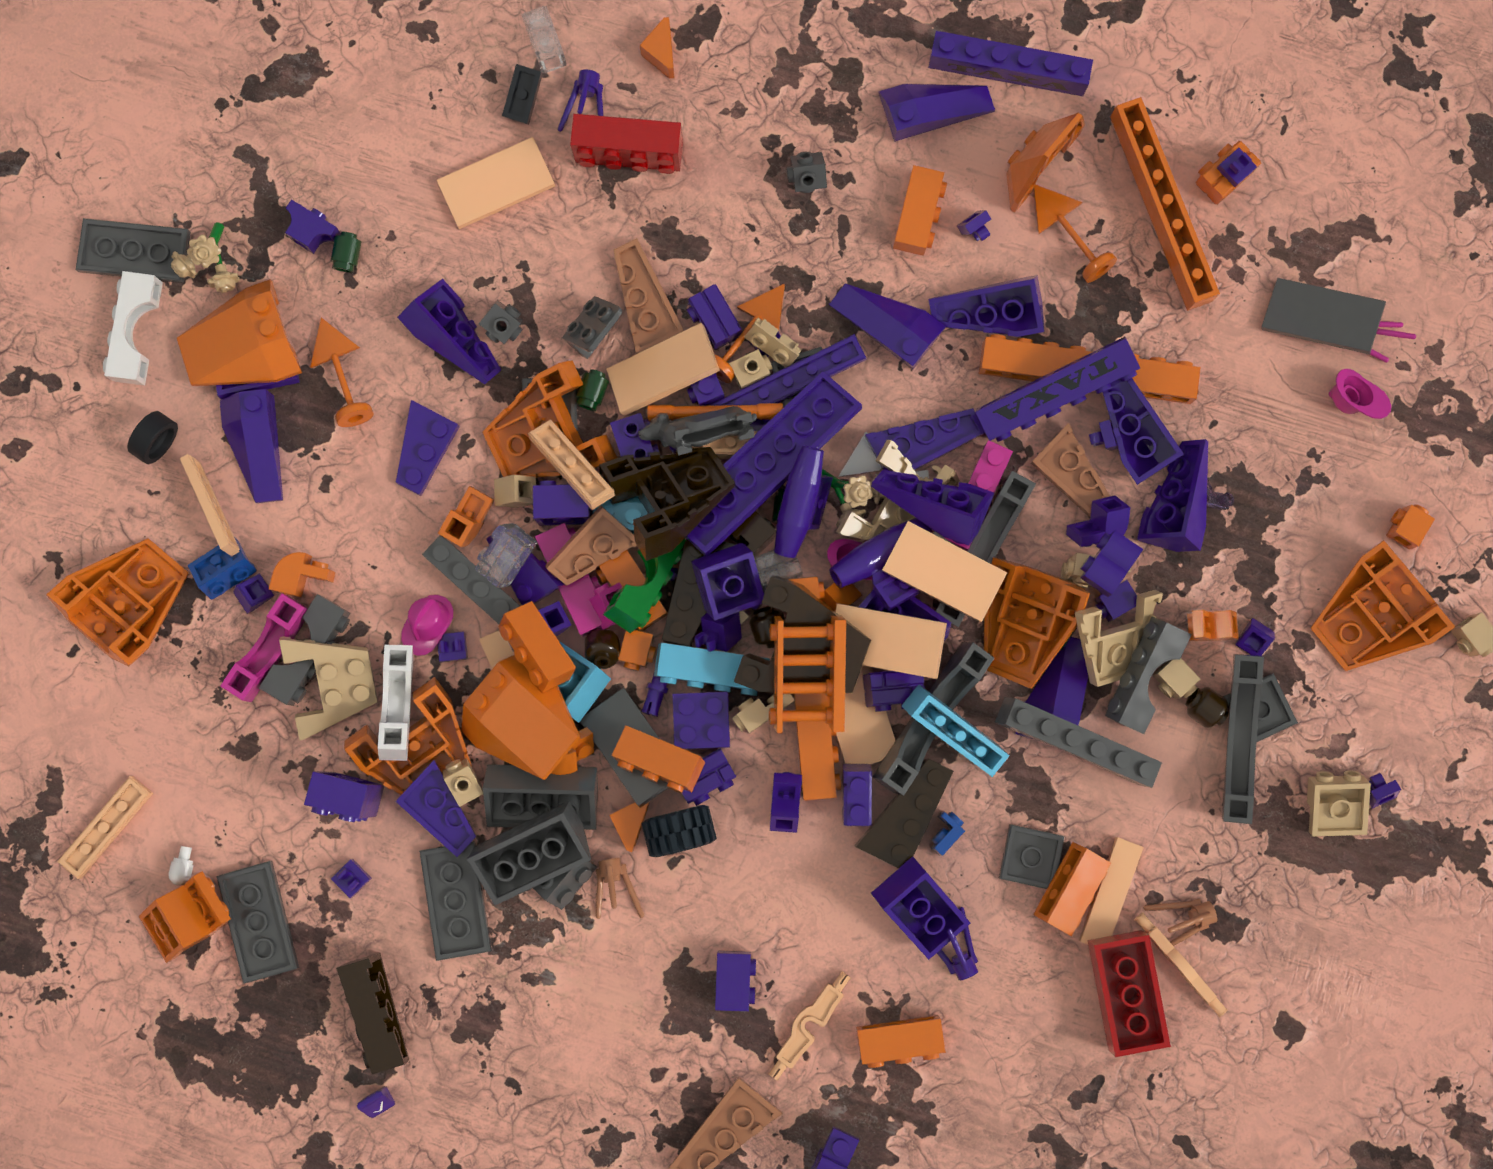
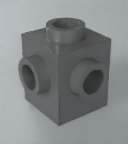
[786,152,827,193]
[479,300,523,344]

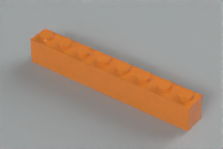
[1110,97,1220,311]
[978,334,1201,404]
[788,576,841,800]

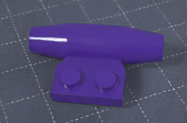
[774,446,833,558]
[829,518,933,611]

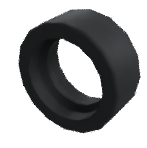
[127,411,178,464]

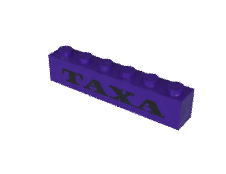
[928,31,1093,97]
[975,337,1140,442]

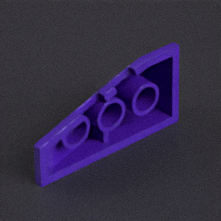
[879,84,995,142]
[871,470,994,546]
[1015,637,1088,740]

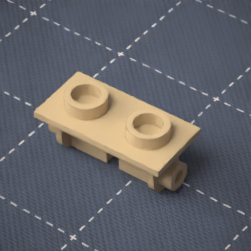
[744,318,802,368]

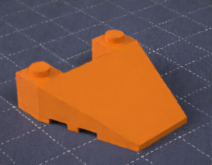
[482,360,617,478]
[344,677,473,795]

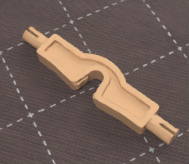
[1134,912,1228,1017]
[768,971,851,1081]

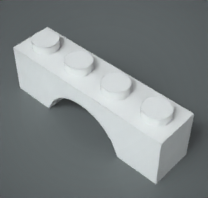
[103,271,163,386]
[378,645,414,761]

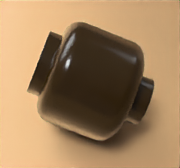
[749,606,785,648]
[585,629,620,669]
[1185,687,1229,728]

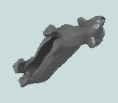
[638,406,757,455]

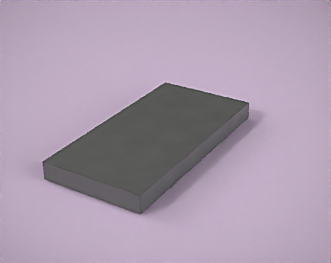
[76,218,191,283]
[1262,278,1386,355]
[580,688,668,808]
[419,841,492,961]
[216,861,299,984]

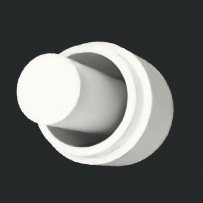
[168,846,194,885]

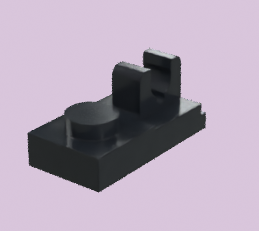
[502,64,542,125]

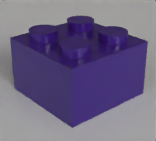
[533,481,593,526]
[691,543,764,621]
[673,692,730,749]

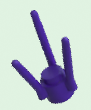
[558,69,603,132]
[937,907,979,981]

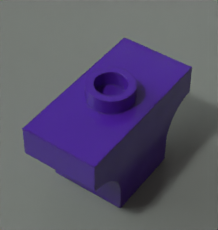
[285,199,341,254]

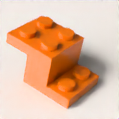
[139,871,231,963]

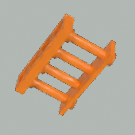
[769,615,846,733]

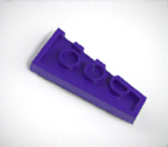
[865,408,985,471]

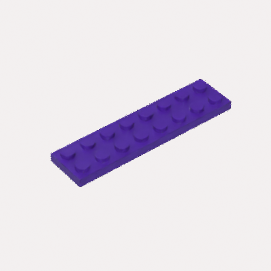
[685,371,862,557]

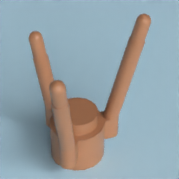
[596,858,644,919]
[1143,899,1217,946]

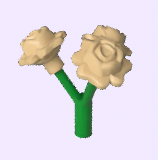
[171,222,240,293]
[822,469,885,527]

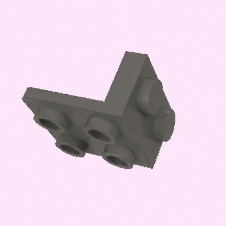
[562,296,623,359]
[533,861,597,910]

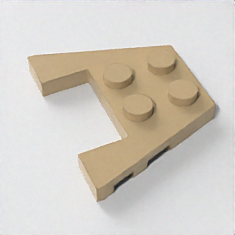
[836,440,924,540]
[1075,590,1163,687]
[279,636,377,741]

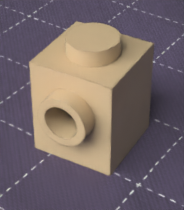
[729,349,773,390]
[494,475,536,508]
[1451,612,1493,657]
[1152,658,1200,699]
[442,758,483,807]

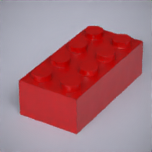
[570,114,683,174]
[1087,930,1171,1057]

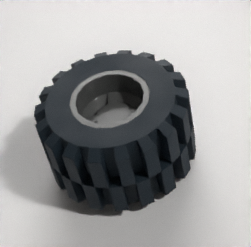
[641,805,717,858]

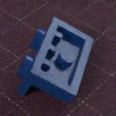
[188,537,257,600]
[931,812,965,856]

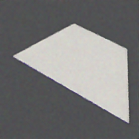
[838,432,881,477]

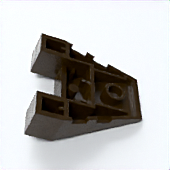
[599,447,735,561]
[734,575,871,693]

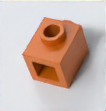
[1386,505,1435,550]
[618,630,656,671]

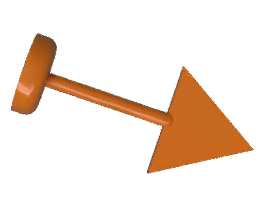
[1034,184,1117,283]
[714,284,785,384]
[310,318,374,427]

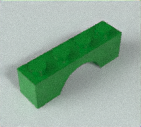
[603,539,686,633]

